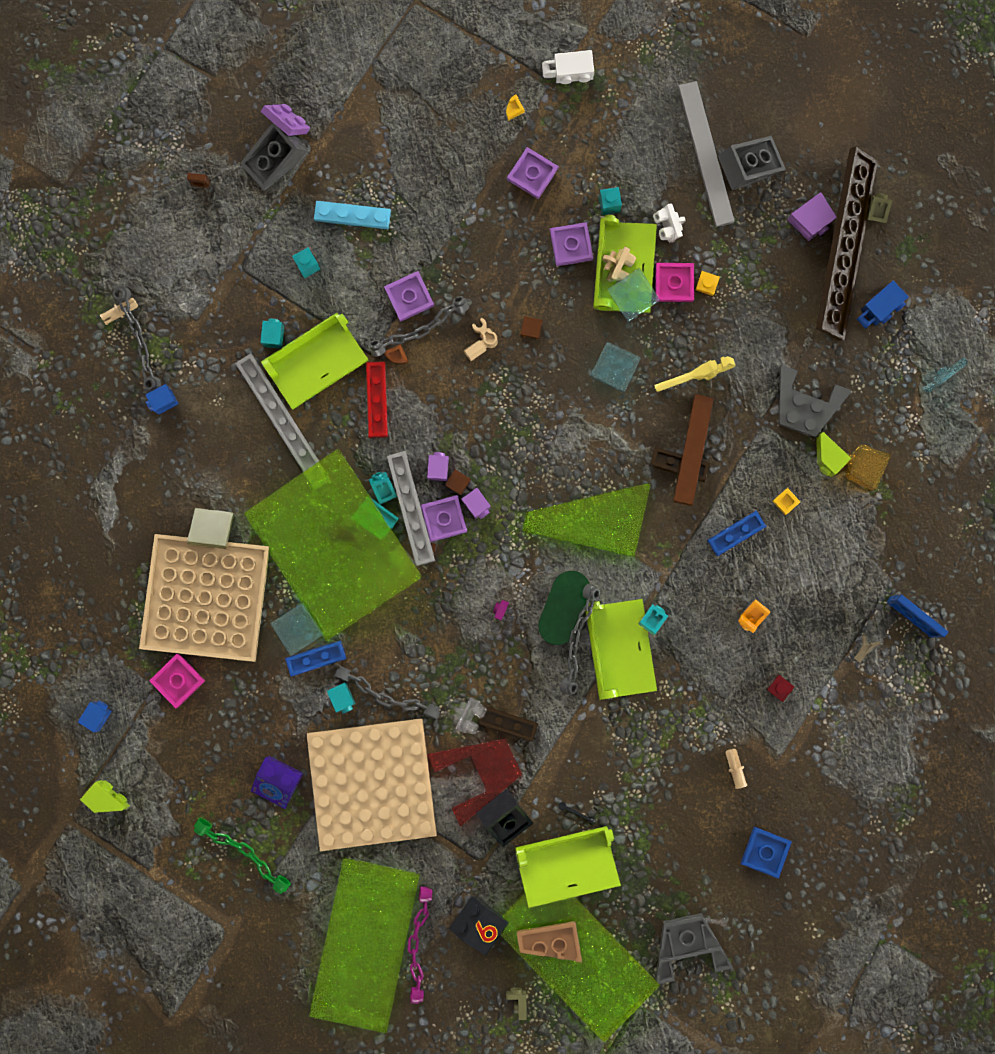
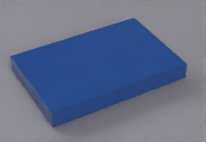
[887,594,948,638]

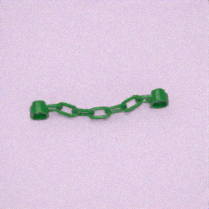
[194,818,291,894]

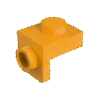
[738,599,770,633]

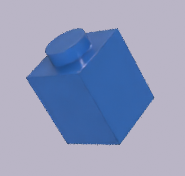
[146,384,179,415]
[78,700,112,732]

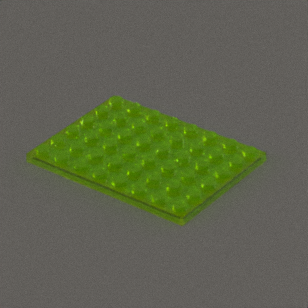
[244,449,422,641]

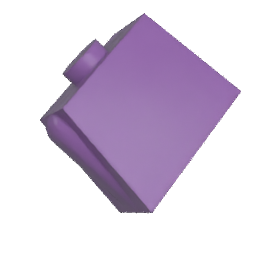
[788,192,837,241]

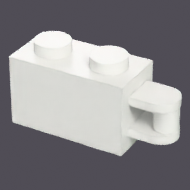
[542,50,594,84]

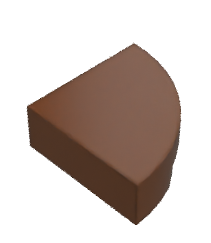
[384,344,409,364]

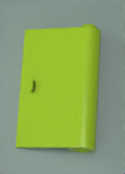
[593,215,657,313]
[261,313,369,410]
[585,599,657,700]
[515,826,621,908]

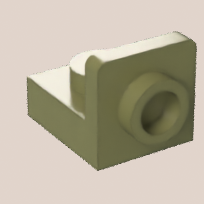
[867,193,892,223]
[506,987,527,1020]

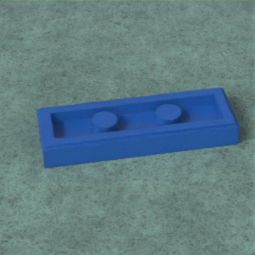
[707,511,766,556]
[285,641,347,677]

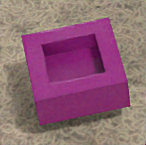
[492,600,509,621]

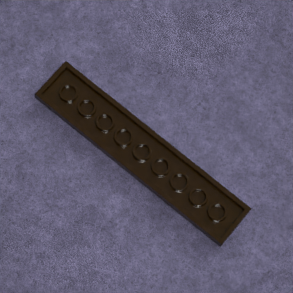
[816,147,878,341]

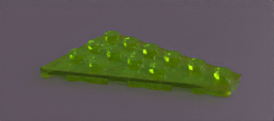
[523,483,651,557]

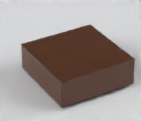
[187,173,210,188]
[520,316,543,339]
[445,469,471,496]

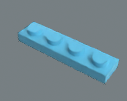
[314,201,391,229]

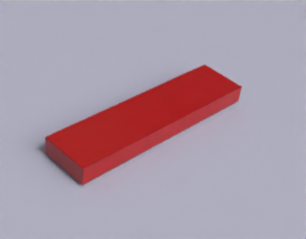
[366,362,388,438]

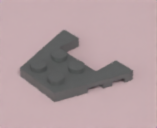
[778,365,852,438]
[656,913,733,984]

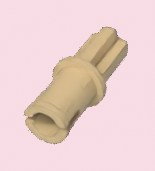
[100,298,138,325]
[725,749,747,789]

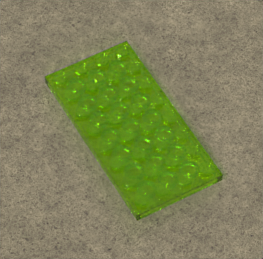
[309,857,420,1033]
[501,893,660,1043]

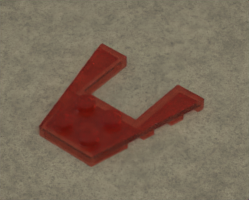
[427,739,522,826]

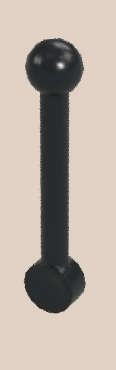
[559,802,596,825]

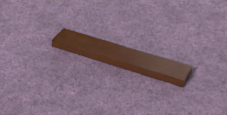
[673,394,714,506]

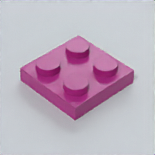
[655,263,694,302]
[149,653,205,708]

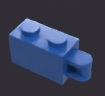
[856,280,909,329]

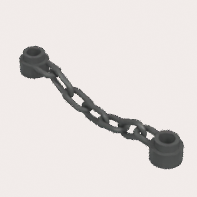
[113,286,161,392]
[369,296,469,357]
[560,584,600,695]
[334,666,440,720]

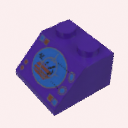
[251,756,304,809]

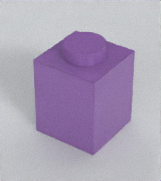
[427,452,449,481]
[462,488,491,519]

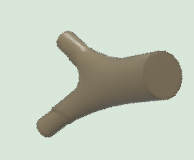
[854,636,881,663]

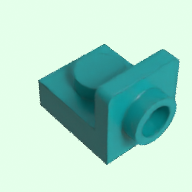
[369,472,397,504]
[638,605,668,635]

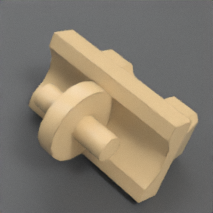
[602,247,636,283]

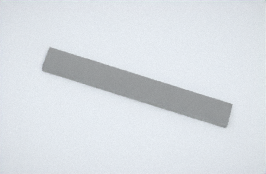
[678,81,734,228]
[235,353,331,490]

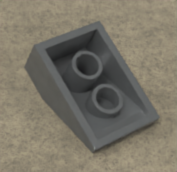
[240,123,308,190]
[718,136,786,190]

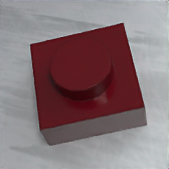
[766,675,794,702]

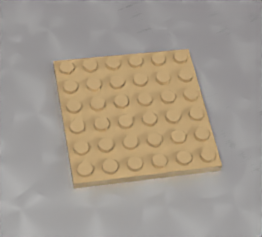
[139,534,270,662]
[307,718,437,851]

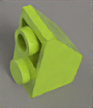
[80,780,130,813]

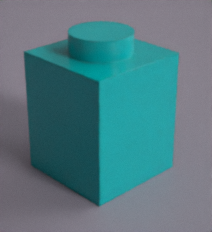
[598,187,622,215]
[292,247,321,279]
[260,319,285,349]
[327,682,356,714]

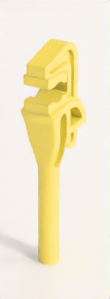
[655,356,736,392]

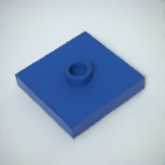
[740,827,792,879]

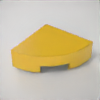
[506,95,525,121]

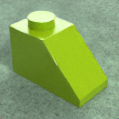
[816,432,851,477]

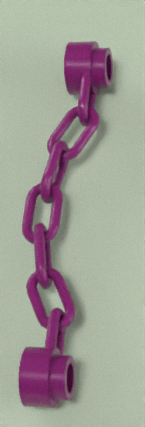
[407,886,432,1004]

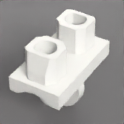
[653,204,686,243]

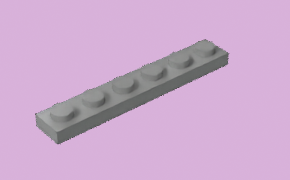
[387,451,435,566]

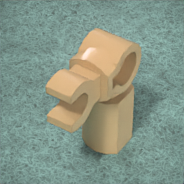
[464,318,498,361]

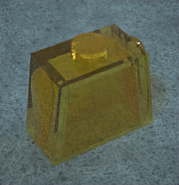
[845,445,891,491]

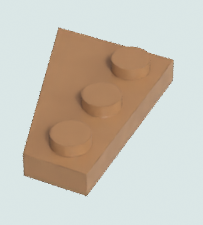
[516,921,582,963]

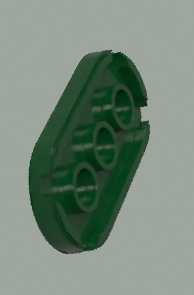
[538,571,590,645]

